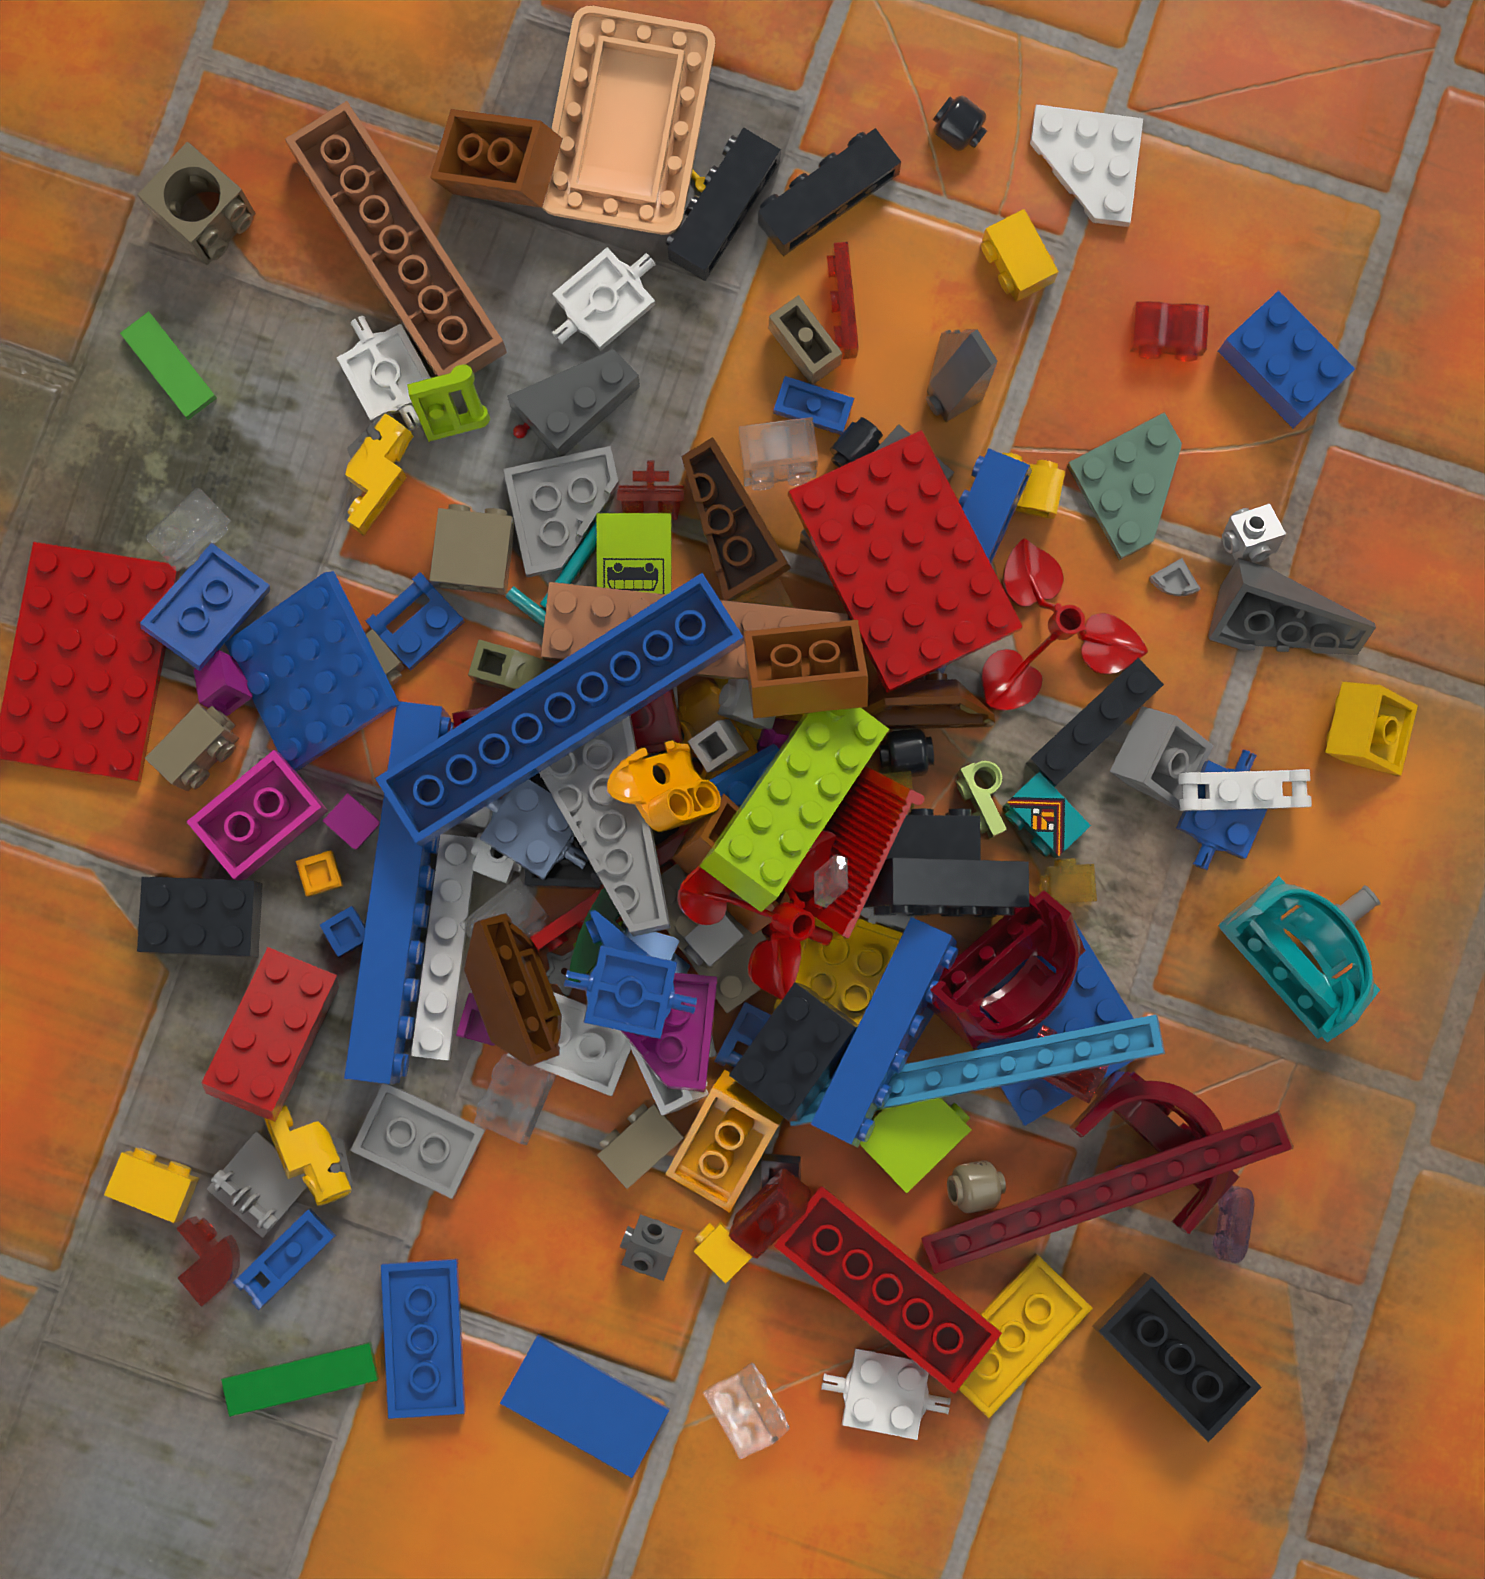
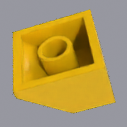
[1325,682,1418,776]

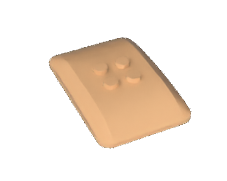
[542,6,715,235]

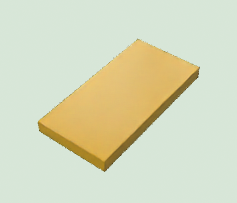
[959,1254,1093,1418]

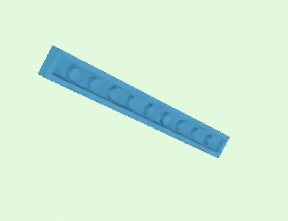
[790,1015,1165,1126]

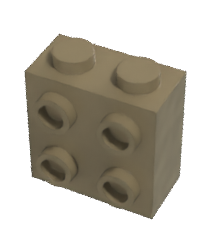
[429,504,515,595]
[145,703,239,791]

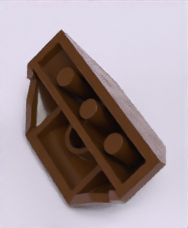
[861,673,995,730]
[464,913,562,1067]

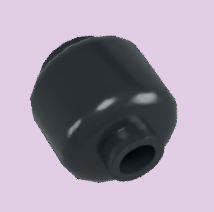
[932,95,988,151]
[879,729,934,778]

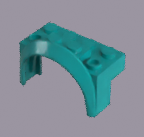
[1218,876,1380,1043]

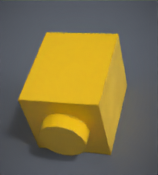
[694,1221,753,1284]

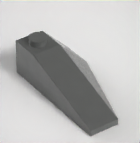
[926,329,998,422]
[1208,558,1376,655]

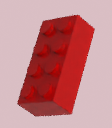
[201,947,339,1122]

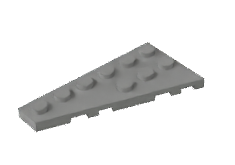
[539,716,671,937]

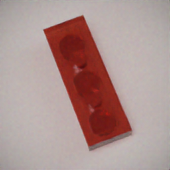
[826,241,859,359]

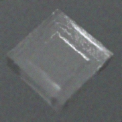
[814,854,848,908]

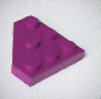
[620,973,717,1092]

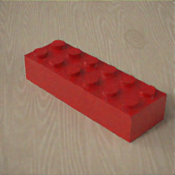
[774,1186,1002,1394]

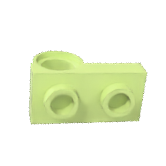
[955,761,1007,839]

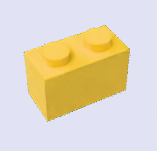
[981,209,1059,302]
[104,1147,199,1223]

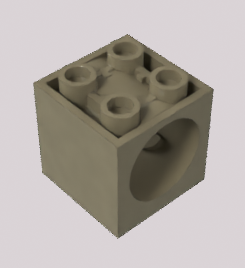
[137,141,256,265]

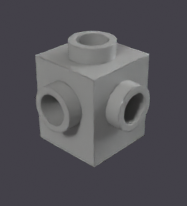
[1222,504,1286,563]

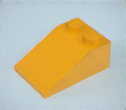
[665,1070,784,1213]

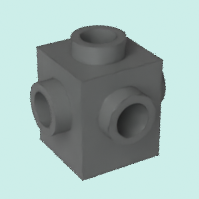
[620,1214,683,1281]

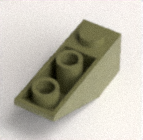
[468,639,556,692]

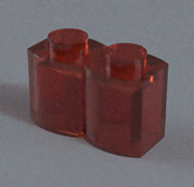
[1130,301,1209,361]

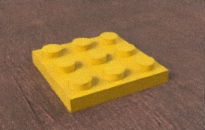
[774,917,903,1024]

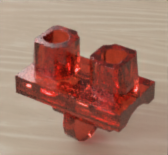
[617,460,684,520]

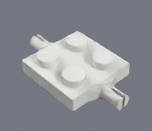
[552,247,656,351]
[336,316,431,431]
[821,1348,951,1440]

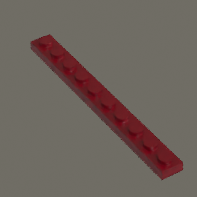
[921,1110,1294,1274]

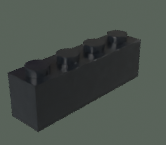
[666,127,781,281]
[758,128,901,257]
[1026,658,1164,787]

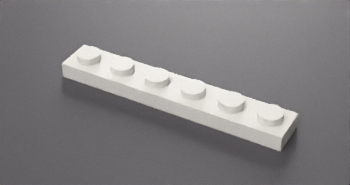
[411,834,476,1060]

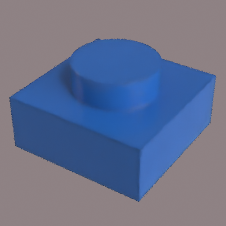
[320,906,365,957]

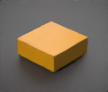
[296,850,343,897]

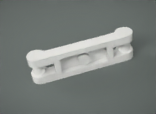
[1178,769,1312,811]

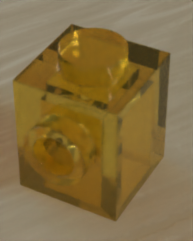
[1039,858,1097,905]

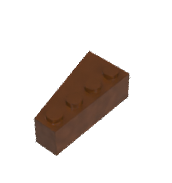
[681,437,792,602]

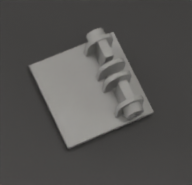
[207,1131,307,1238]

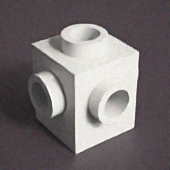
[471,833,523,885]

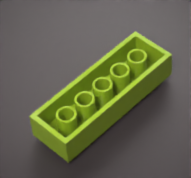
[699,707,889,912]

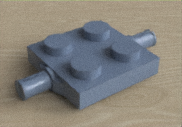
[480,779,589,880]

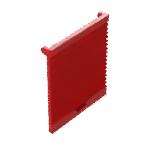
[790,765,924,938]

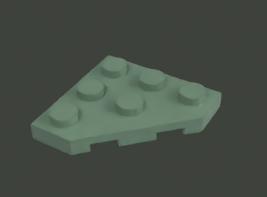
[1067,412,1182,560]

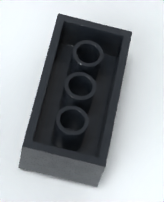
[863,858,1029,918]
[1092,1272,1262,1442]

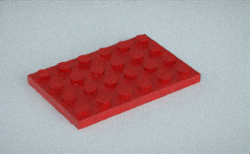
[788,430,1023,693]
[0,542,181,782]

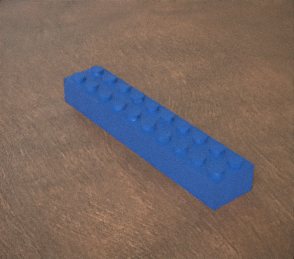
[375,573,744,846]
[344,701,455,1084]

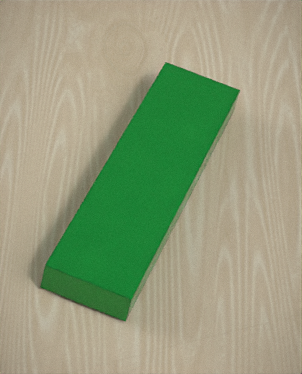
[221,1342,379,1417]

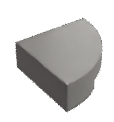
[1149,558,1201,596]

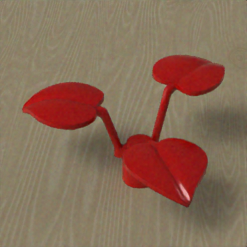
[981,538,1148,711]
[678,830,837,1000]

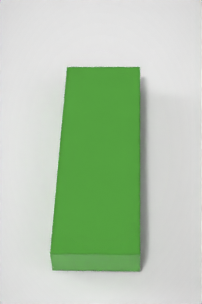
[120,311,217,420]

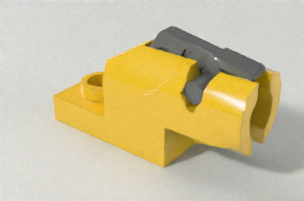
[345,413,414,536]
[263,1105,353,1206]

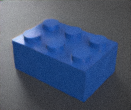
[1218,290,1355,429]

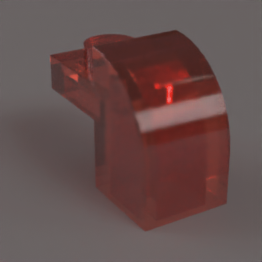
[176,1216,240,1307]

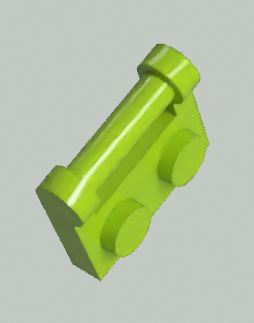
[407,364,490,442]

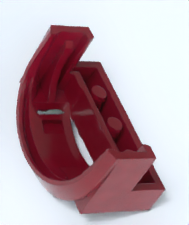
[927,890,1086,1050]
[1069,1071,1240,1234]

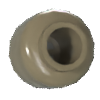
[947,1160,1006,1213]

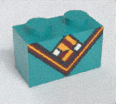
[1003,772,1091,859]

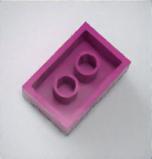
[186,750,328,880]

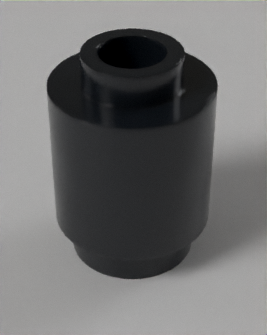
[830,417,883,468]

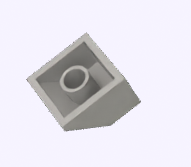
[1110,706,1213,810]

